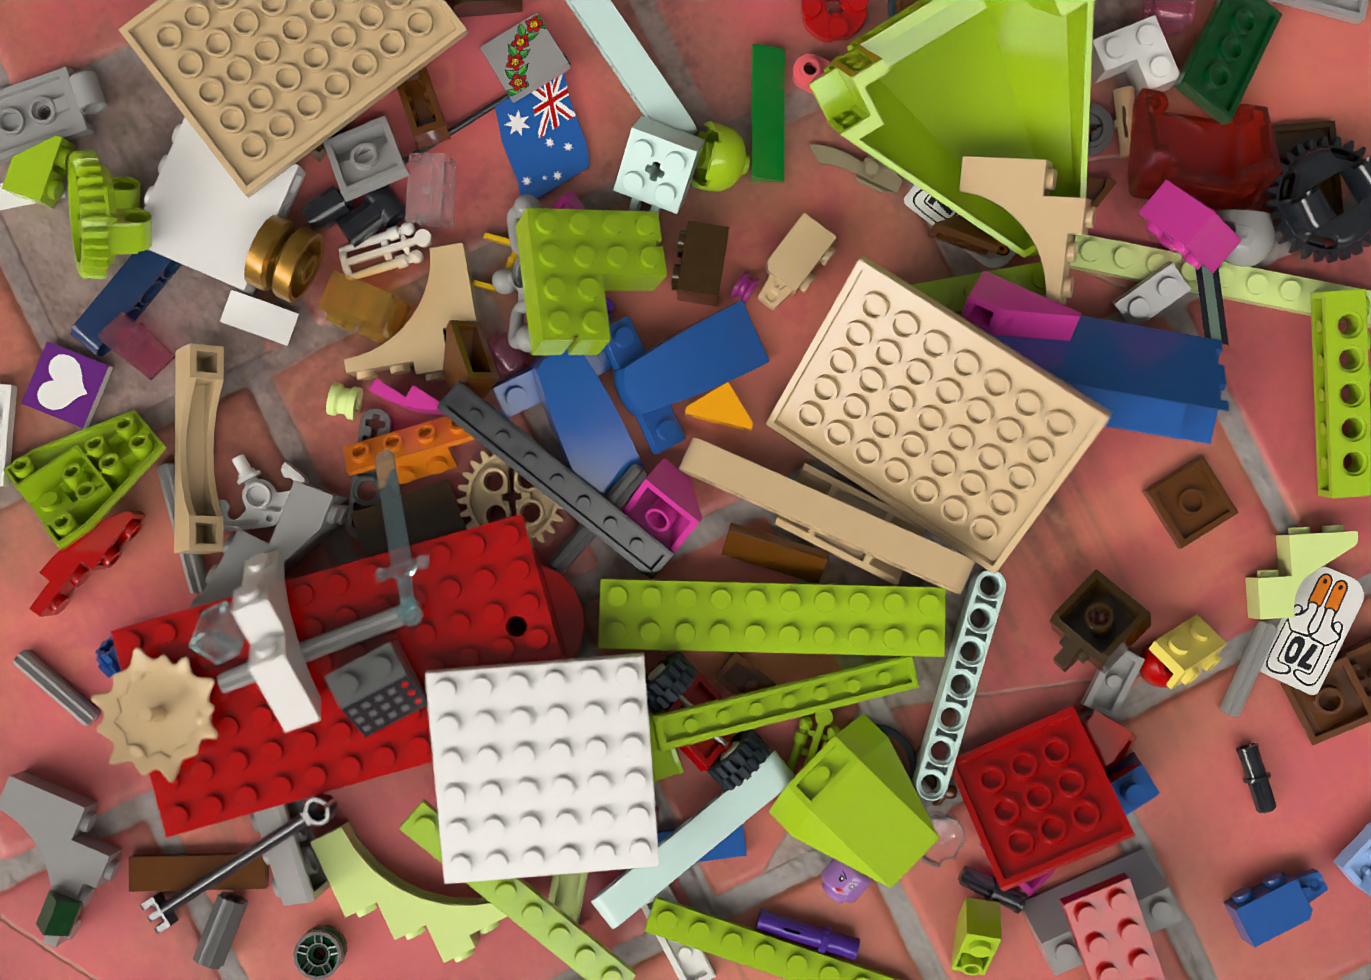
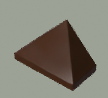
[927,215,999,259]

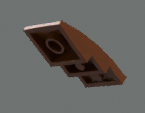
[1280,636,1371,746]

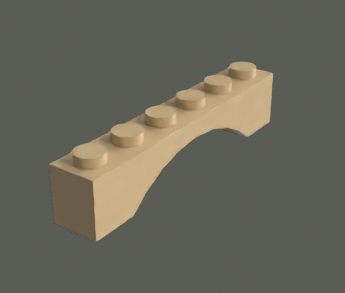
[174,343,224,554]

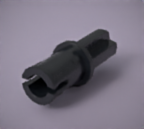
[1236,743,1277,813]
[958,866,1027,914]

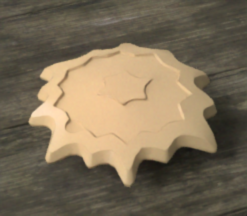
[91,647,218,782]

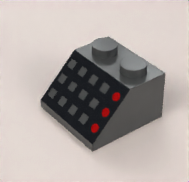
[324,640,428,738]

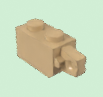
[758,213,837,311]

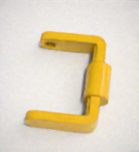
[472,233,518,294]

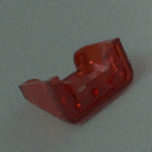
[1127,88,1282,210]

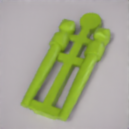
[780,710,840,793]

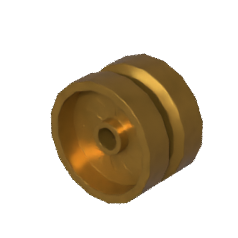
[244,215,324,303]

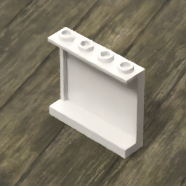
[144,117,306,295]

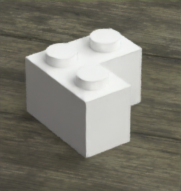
[1091,15,1180,102]

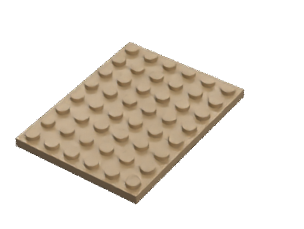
[118,0,468,198]
[766,255,1112,574]

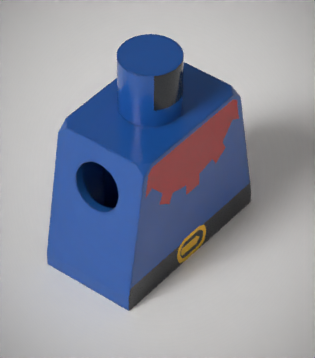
[1106,752,1160,815]

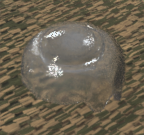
[921,811,965,867]

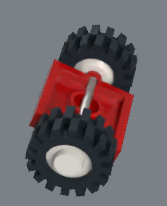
[645,650,770,791]

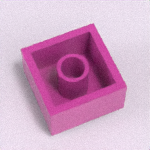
[1139,180,1242,273]

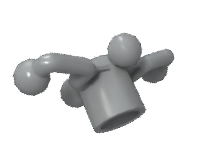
[492,194,541,352]

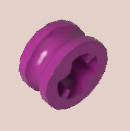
[730,270,760,304]

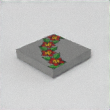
[480,13,571,103]

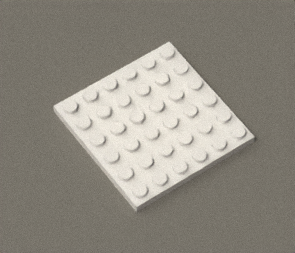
[425,653,659,884]

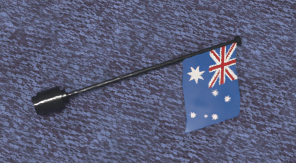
[301,53,589,232]

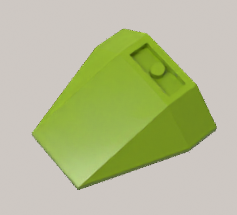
[3,409,166,550]
[768,713,940,888]

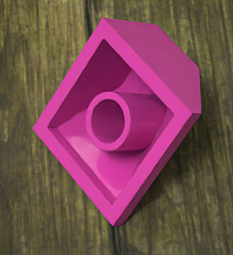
[623,458,703,560]

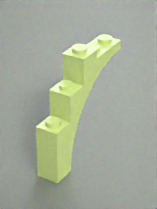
[310,821,507,963]

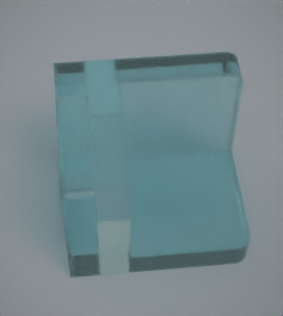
[188,601,246,665]

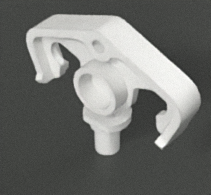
[219,454,309,531]

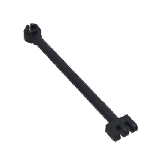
[139,793,337,934]

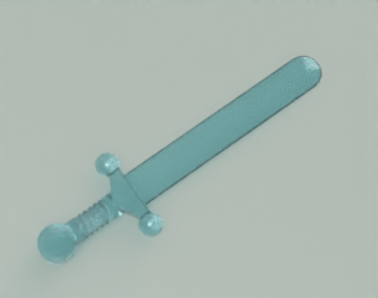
[375,450,430,626]

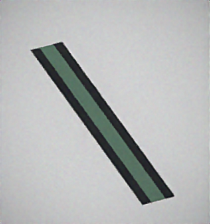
[1195,266,1229,346]

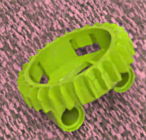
[67,150,152,280]

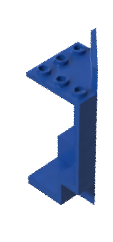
[982,316,1229,444]

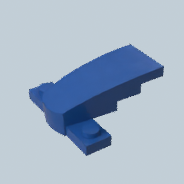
[604,300,770,454]
[492,348,645,494]

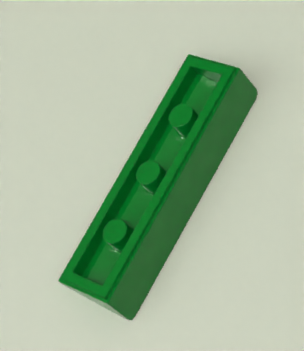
[751,44,785,183]

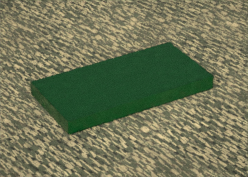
[1173,0,1282,125]

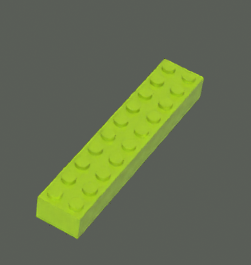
[599,578,946,657]

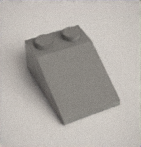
[266,481,349,577]

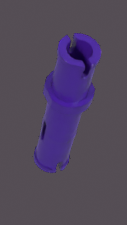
[755,908,860,960]

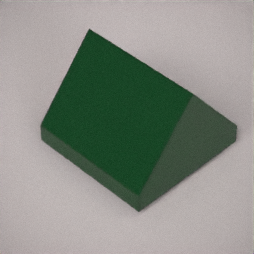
[36,890,83,936]

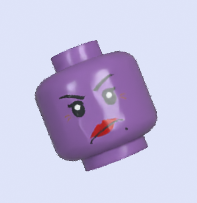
[822,858,873,903]

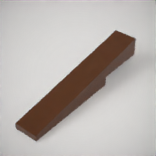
[397,66,451,150]

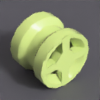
[326,382,363,421]

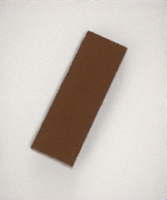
[721,523,829,584]

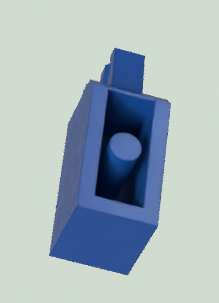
[1223,868,1328,948]

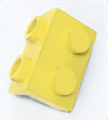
[1149,614,1227,690]

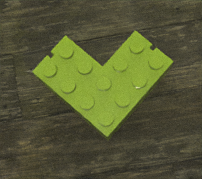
[516,208,667,355]

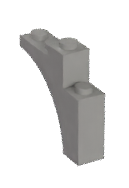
[0,771,122,948]

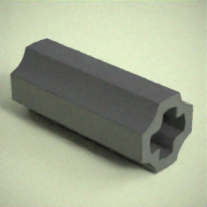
[193,891,248,969]

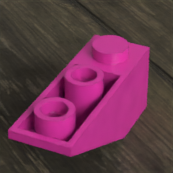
[961,271,1082,341]

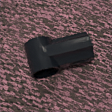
[336,184,409,248]

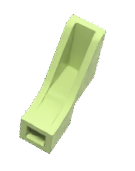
[1245,525,1358,619]

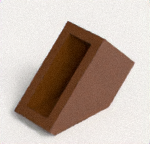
[443,320,499,399]

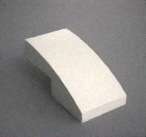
[219,290,299,346]

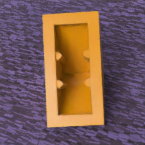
[685,382,753,432]

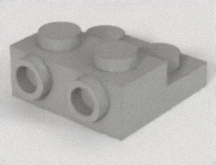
[323,116,410,202]

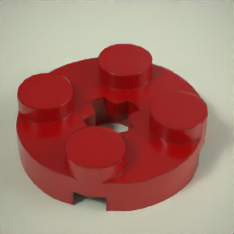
[801,0,868,43]

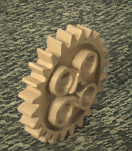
[457,451,564,548]

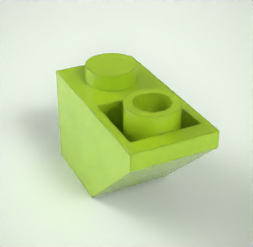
[1,135,76,209]
[951,897,1002,975]

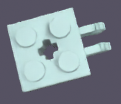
[613,116,705,216]

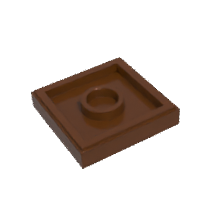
[1142,455,1239,549]

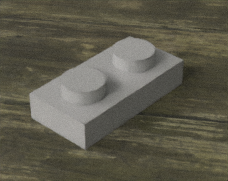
[1112,261,1191,326]
[1080,650,1145,720]

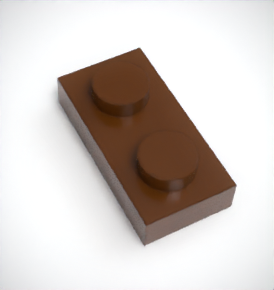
[714,652,777,695]

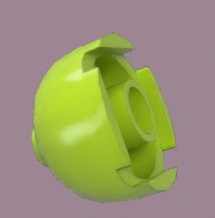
[691,121,750,192]

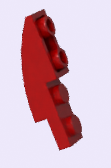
[29,511,146,617]

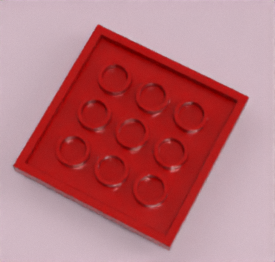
[952,706,1136,892]

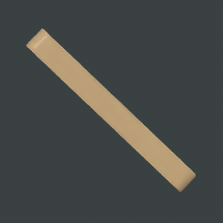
[679,438,975,594]

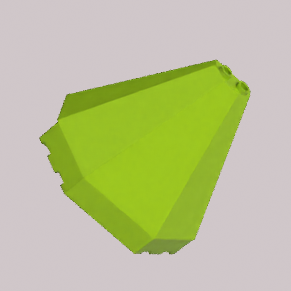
[808,0,1094,258]

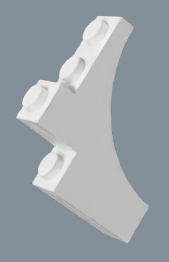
[232,550,321,732]

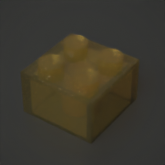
[317,270,410,345]

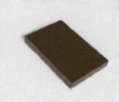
[1264,120,1344,227]
[351,479,467,558]

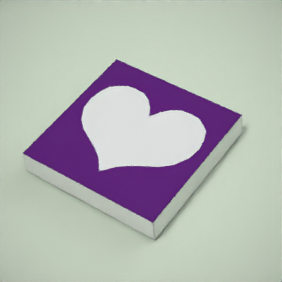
[21,341,114,429]

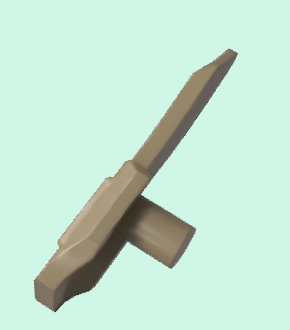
[809,144,903,195]

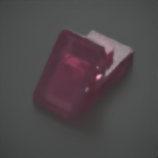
[98,311,175,380]

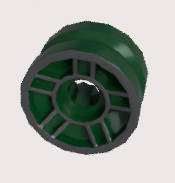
[293,925,347,980]

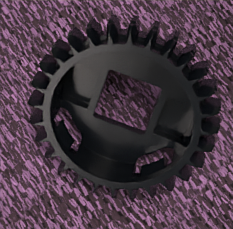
[1262,136,1371,263]

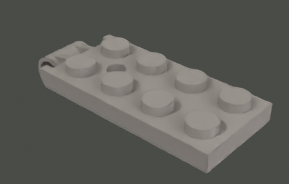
[0,67,107,165]

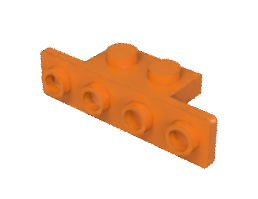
[343,416,475,486]

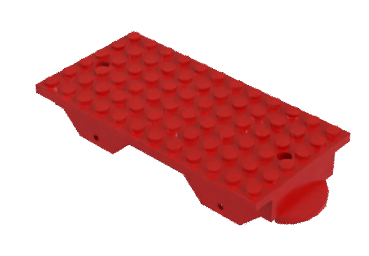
[111,514,585,838]

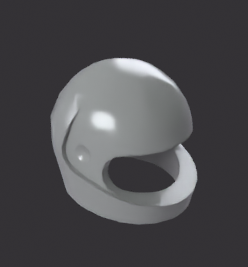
[1215,210,1275,267]

